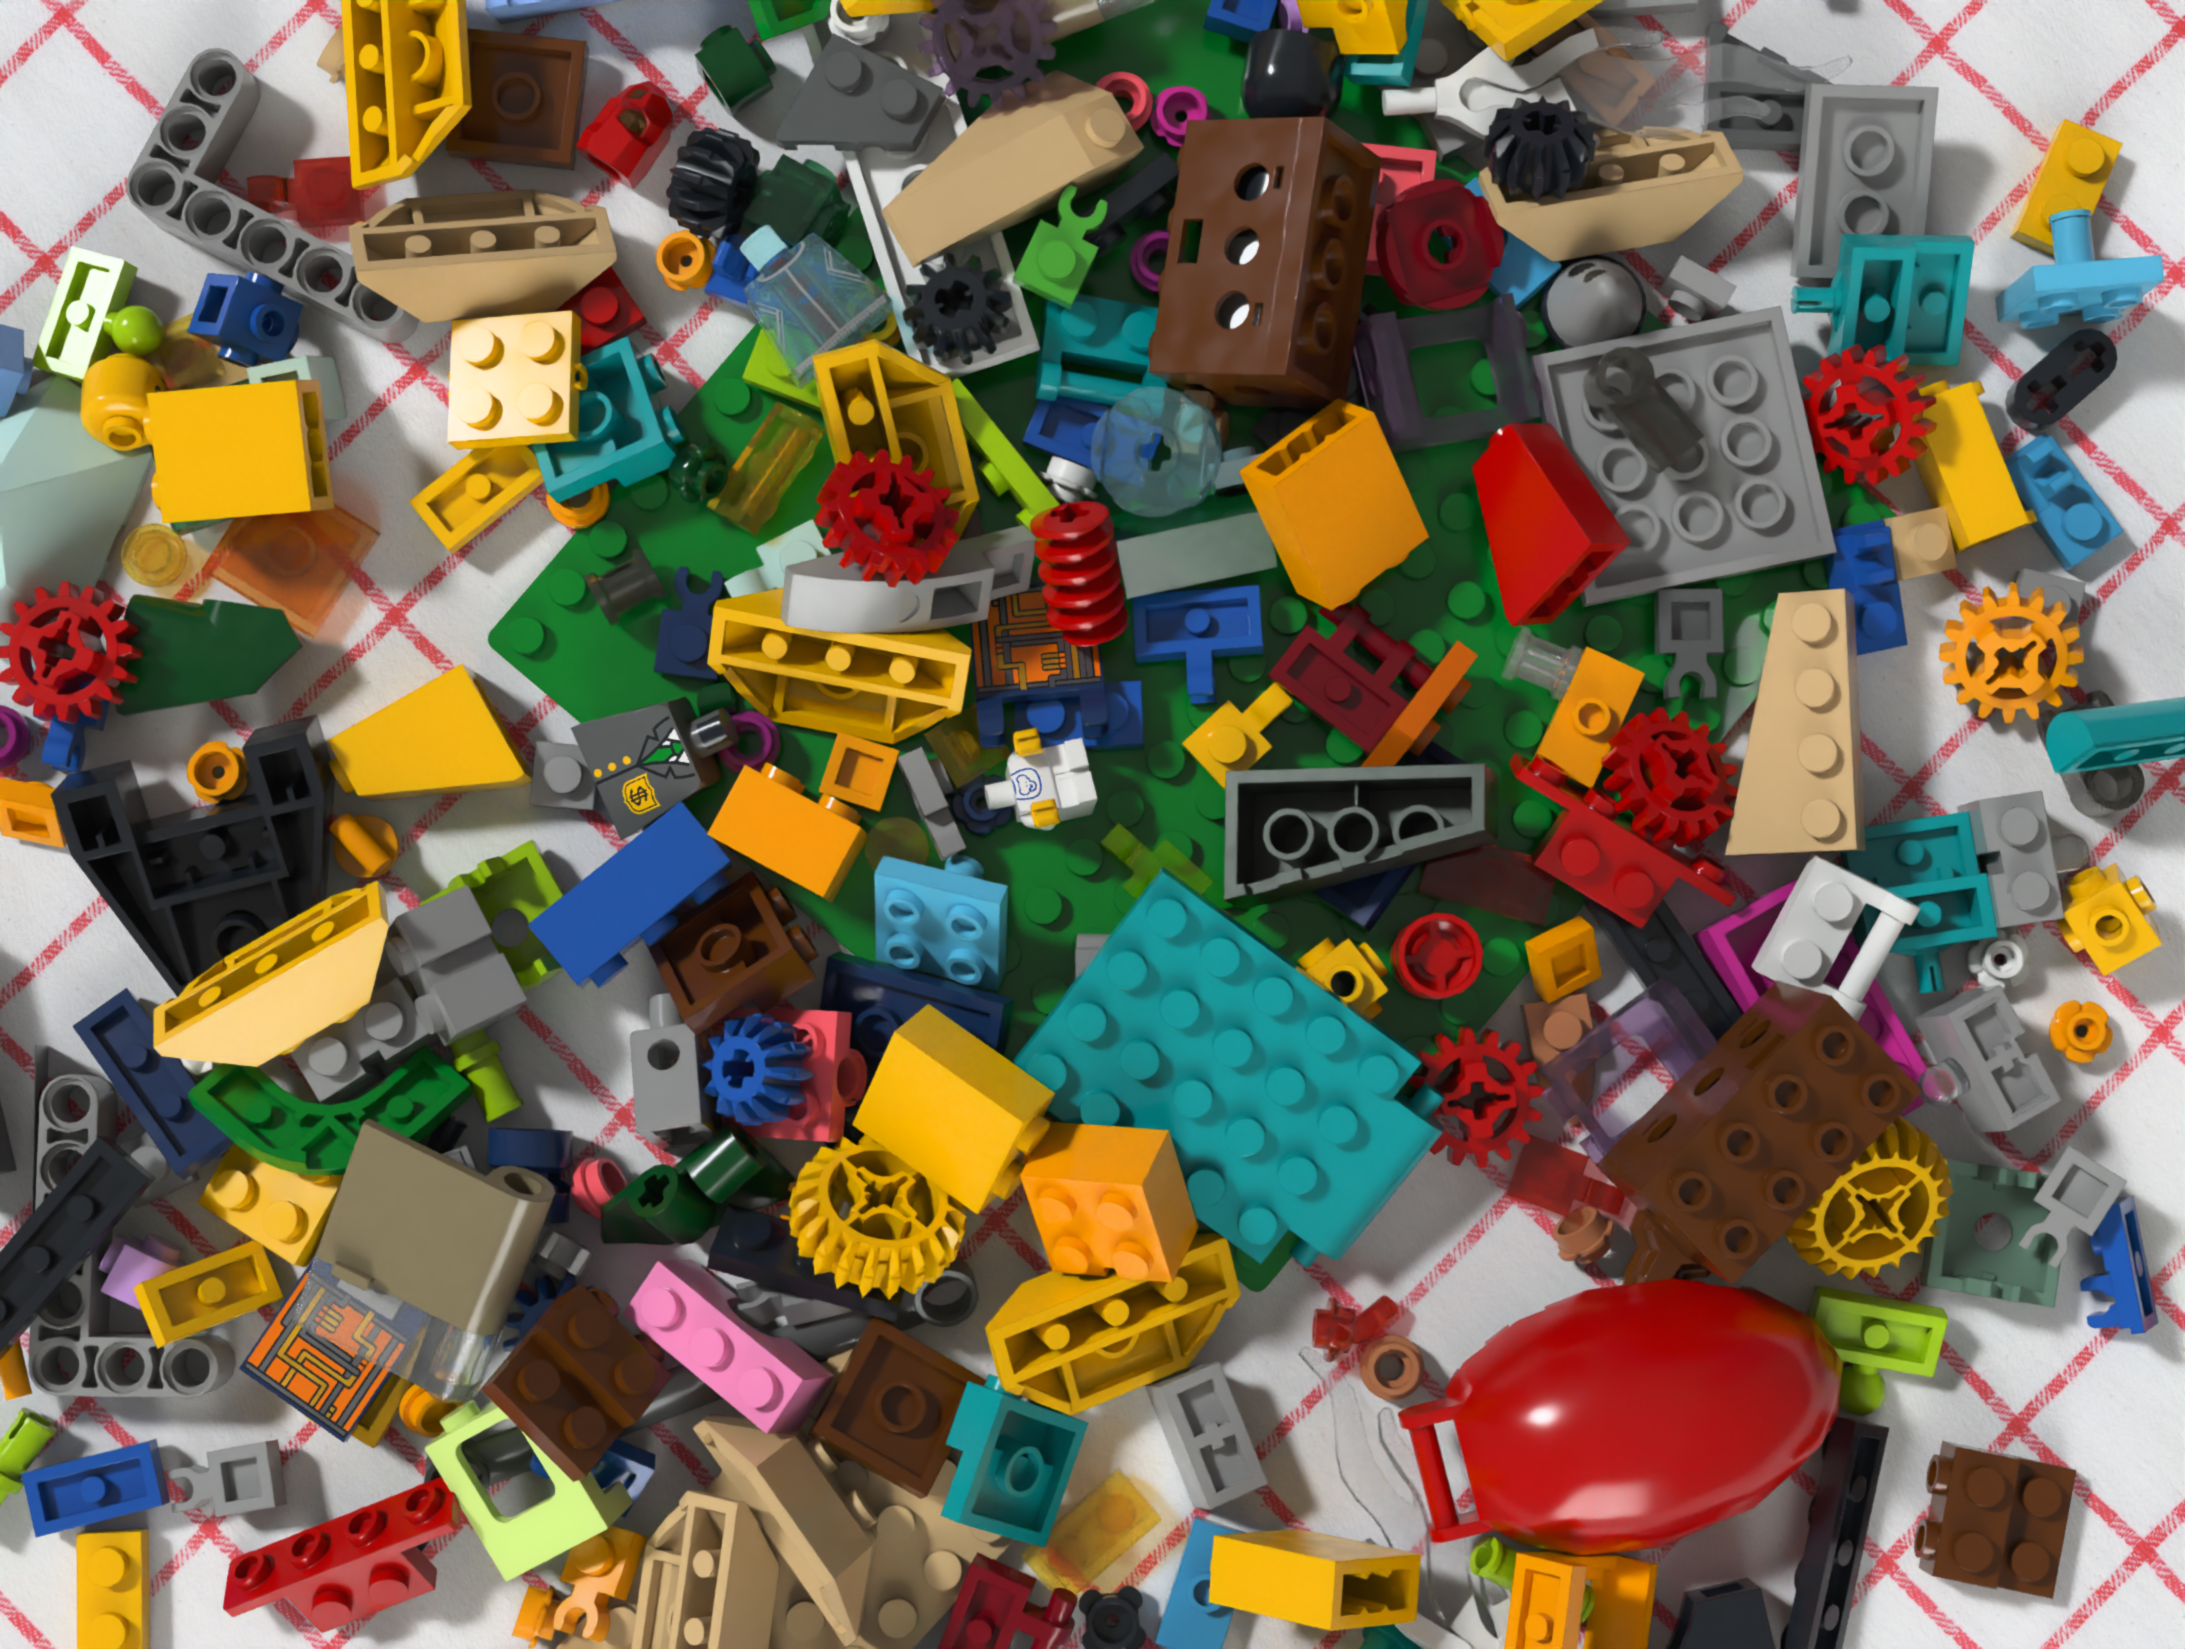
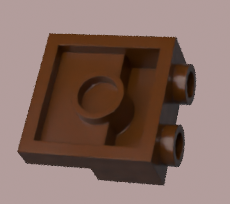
[646,871,819,1035]
[481,1284,673,1482]
[1914,1440,2076,1599]

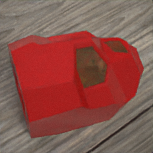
[576,81,673,189]

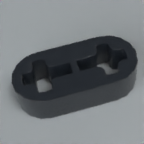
[2005,329,2118,431]

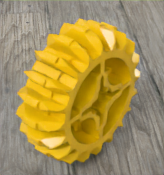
[1784,1115,1954,1280]
[789,1134,966,1300]

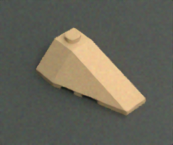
[881,70,1144,268]

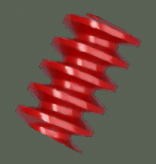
[1030,501,1128,647]

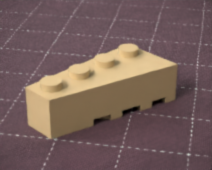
[1725,588,1866,857]

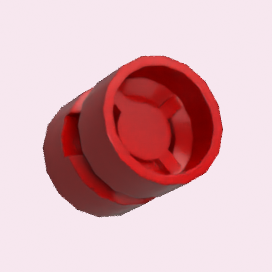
[1389,913,1483,1000]

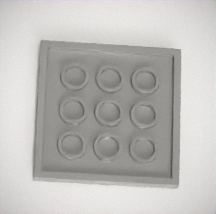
[1529,306,1837,607]

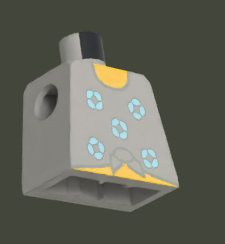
[630,993,722,1150]

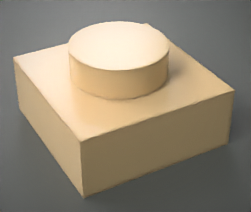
[1881,506,1957,581]

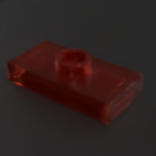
[1417,844,1556,926]

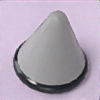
[1540,255,1647,350]

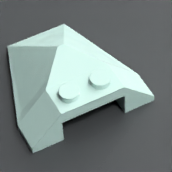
[0,375,155,672]

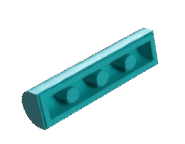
[2046,697,2185,775]

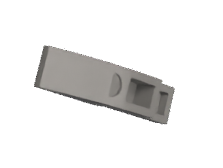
[781,525,1037,633]

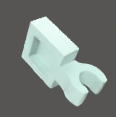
[724,519,831,598]

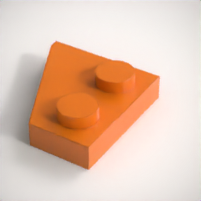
[1360,640,1478,767]

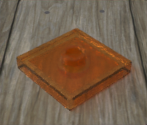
[201,504,381,639]

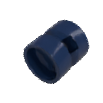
[486,1128,573,1223]

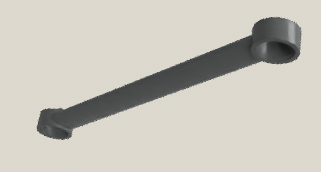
[424,1257,979,1509]

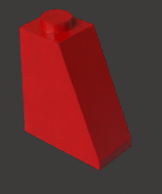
[1472,422,1631,626]

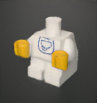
[984,727,1097,831]

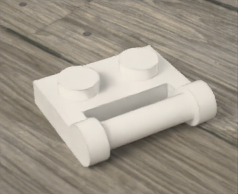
[1751,853,1921,1022]

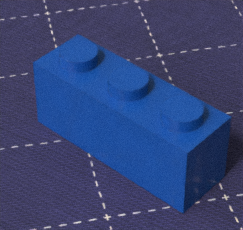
[528,801,733,989]

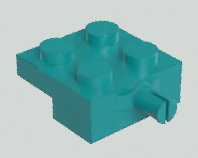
[1790,234,1975,366]
[1840,811,1998,994]

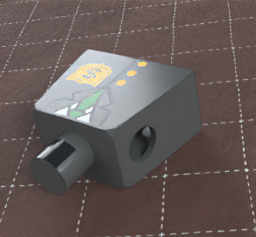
[571,697,739,840]

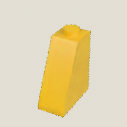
[327,664,533,801]

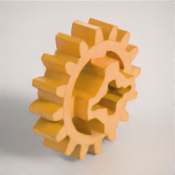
[1939,582,2084,723]

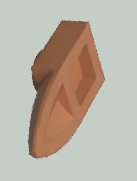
[1520,993,1599,1125]

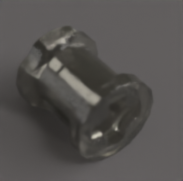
[584,546,668,626]

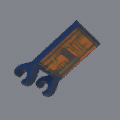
[970,582,1109,749]
[239,1251,434,1442]

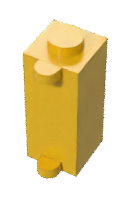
[1899,380,2038,554]

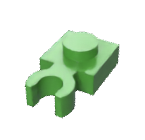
[1012,184,1108,310]

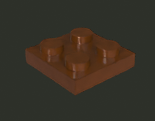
[445,28,590,171]
[808,1316,986,1499]

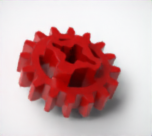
[1802,344,1937,485]
[814,449,959,588]
[0,581,143,724]
[1601,707,1738,848]
[1407,1026,1545,1168]

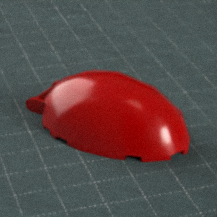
[1398,1278,1843,1556]

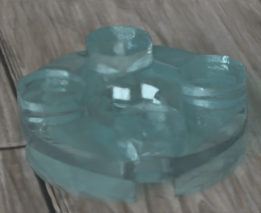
[1090,387,1222,517]

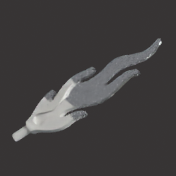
[1382,26,1853,148]
[1298,1347,1510,1649]

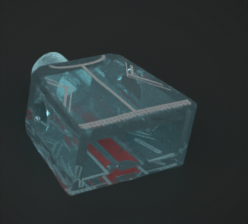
[740,225,893,390]

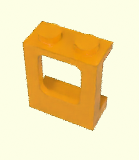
[1504,1551,1658,1649]

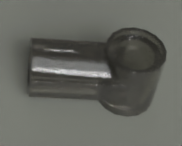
[1583,347,1704,474]

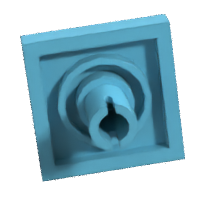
[1995,209,2164,329]
[874,854,1008,991]

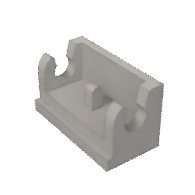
[1145,1361,1268,1510]

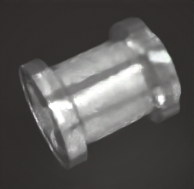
[1501,626,1582,702]

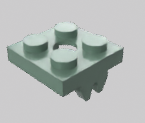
[1920,1158,2061,1308]

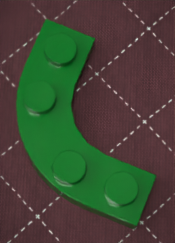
[188,1045,472,1176]

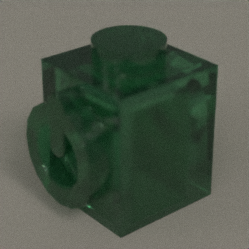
[743,154,851,261]

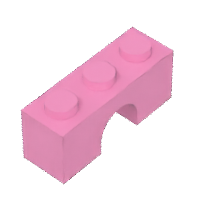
[623,1260,835,1434]

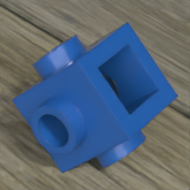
[187,272,304,368]

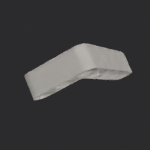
[126,48,419,344]
[28,1074,236,1398]

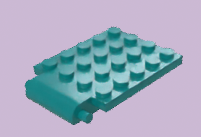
[1012,867,1445,1268]

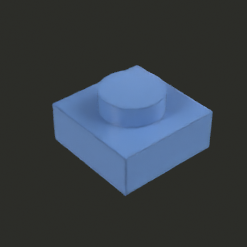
[0,324,33,417]

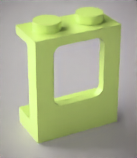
[424,1400,634,1582]

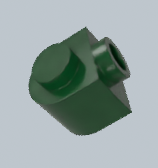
[695,25,777,117]

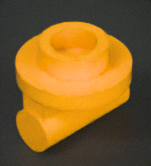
[329,813,399,879]

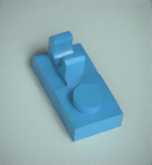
[2004,432,2124,571]

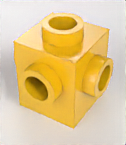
[2056,862,2162,976]
[1297,937,1388,1020]

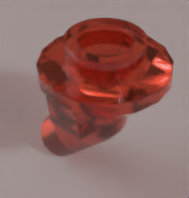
[1312,1295,1399,1362]

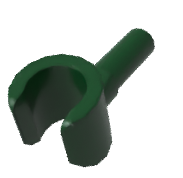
[697,680,737,761]

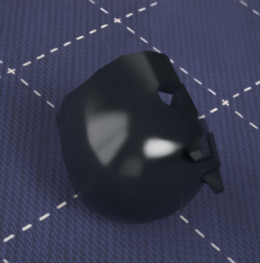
[1240,29,1344,121]

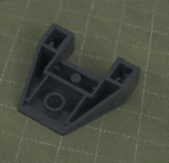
[50,714,335,997]

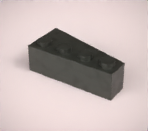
[1224,763,1498,910]

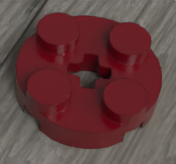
[1376,179,1504,311]

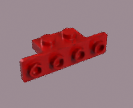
[1509,752,1738,929]
[223,1477,460,1633]

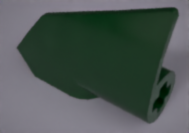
[116,594,303,716]
[601,1121,797,1245]

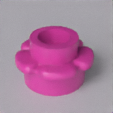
[1150,86,1212,148]

